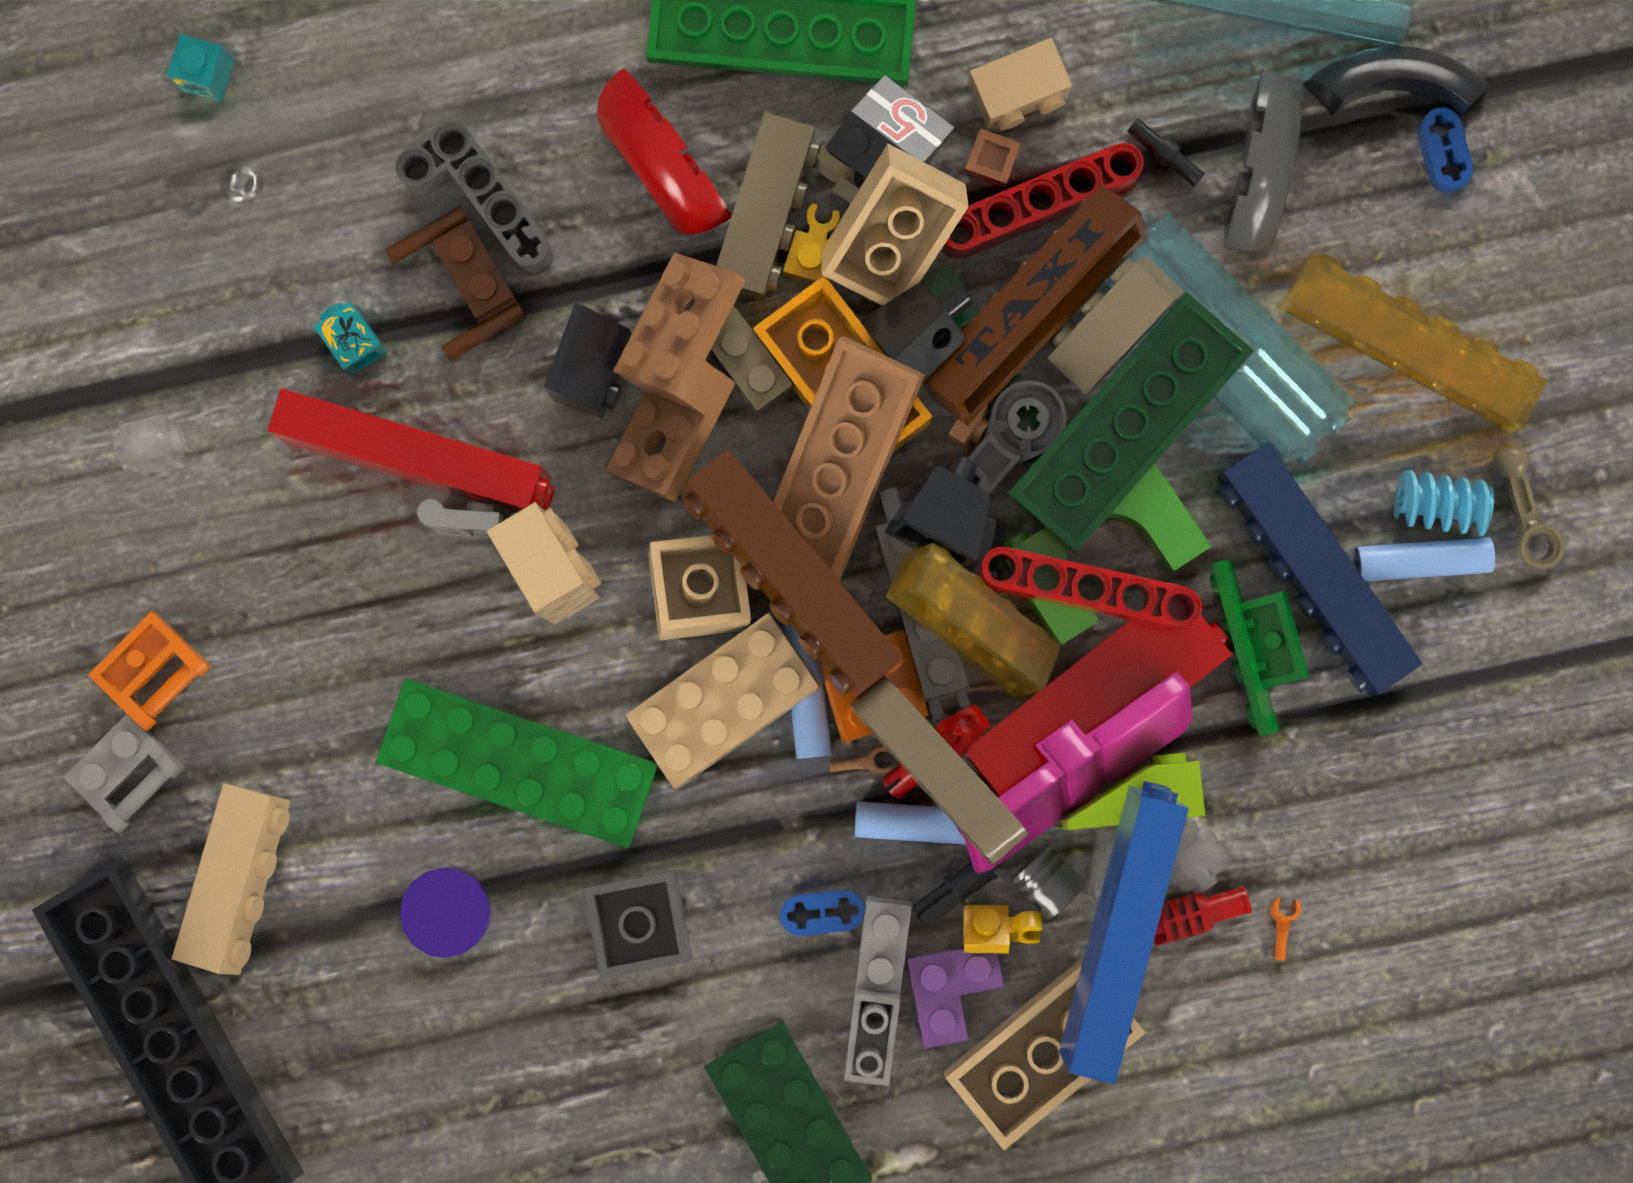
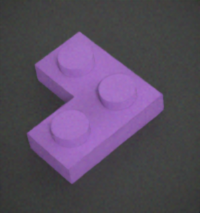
[906,947,1004,1049]

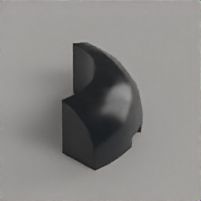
[1303,46,1491,117]

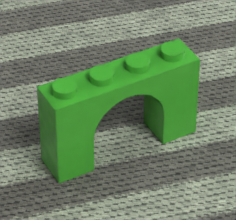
[1000,464,1211,647]

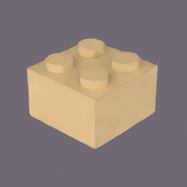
[648,535,751,641]

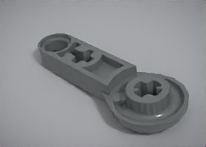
[967,380,1067,495]

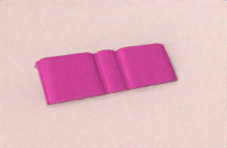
[956,671,1193,874]

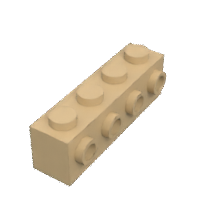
[172,783,291,975]

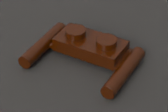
[385,205,526,361]

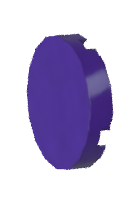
[400,867,492,958]

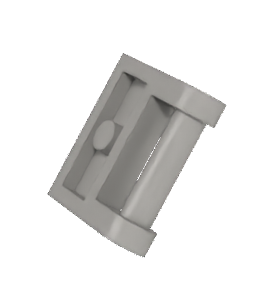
[417,499,506,539]
[63,714,185,834]

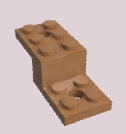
[605,253,746,502]

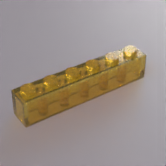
[1278,253,1548,433]

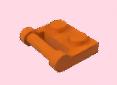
[88,611,211,731]

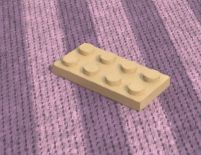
[625,613,822,789]

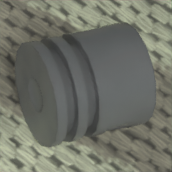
[1011,844,1087,920]

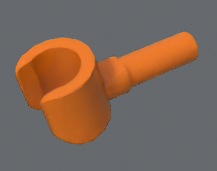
[1270,897,1301,961]

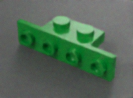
[1210,560,1310,737]

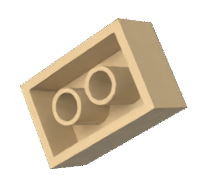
[821,144,969,306]

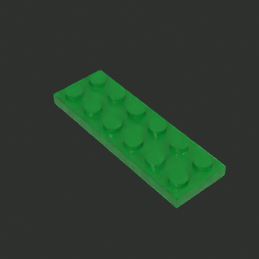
[646,0,916,87]
[375,678,658,849]

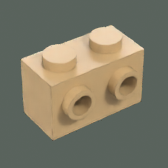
[967,37,1072,131]

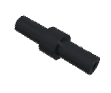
[1127,118,1205,187]

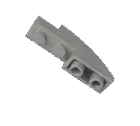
[844,896,912,1086]

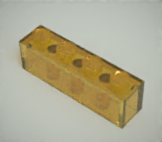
[886,543,1062,698]

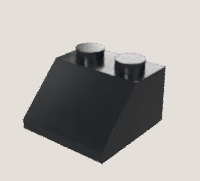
[544,303,632,419]

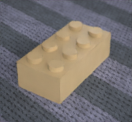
[486,502,602,625]
[943,957,1146,1150]

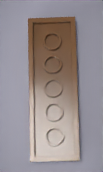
[759,336,925,589]

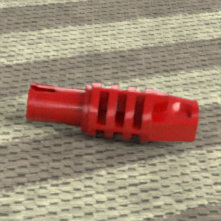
[883,704,990,799]
[1154,886,1252,946]

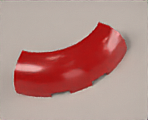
[597,68,732,234]

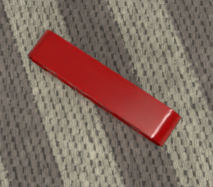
[941,143,1144,260]
[979,547,1202,630]

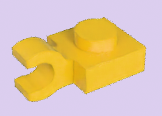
[963,905,1042,954]

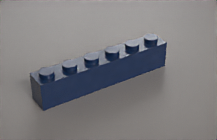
[1217,442,1423,696]

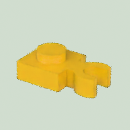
[783,203,840,284]

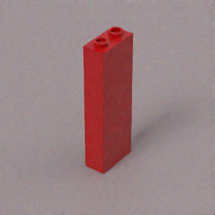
[267,388,555,513]
[965,584,1233,797]

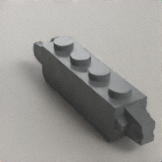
[874,487,970,726]

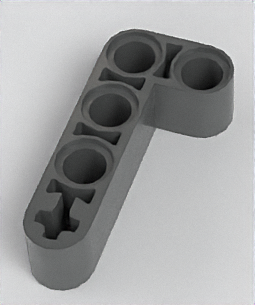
[395,121,553,275]

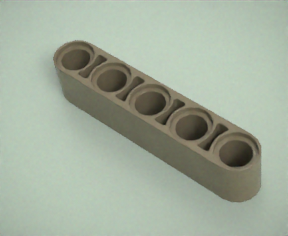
[850,676,1028,865]

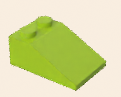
[1058,753,1205,830]

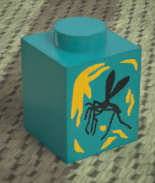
[167,34,235,102]
[313,301,388,377]

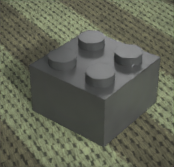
[583,869,693,979]

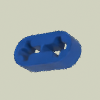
[1417,107,1473,193]
[780,890,865,936]

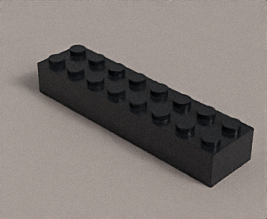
[32,861,305,1183]

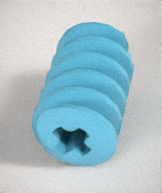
[1394,470,1494,537]

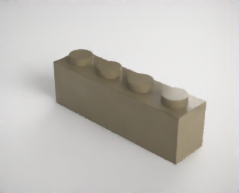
[716,112,821,303]

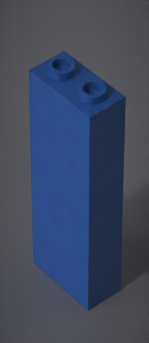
[1059,781,1189,1085]

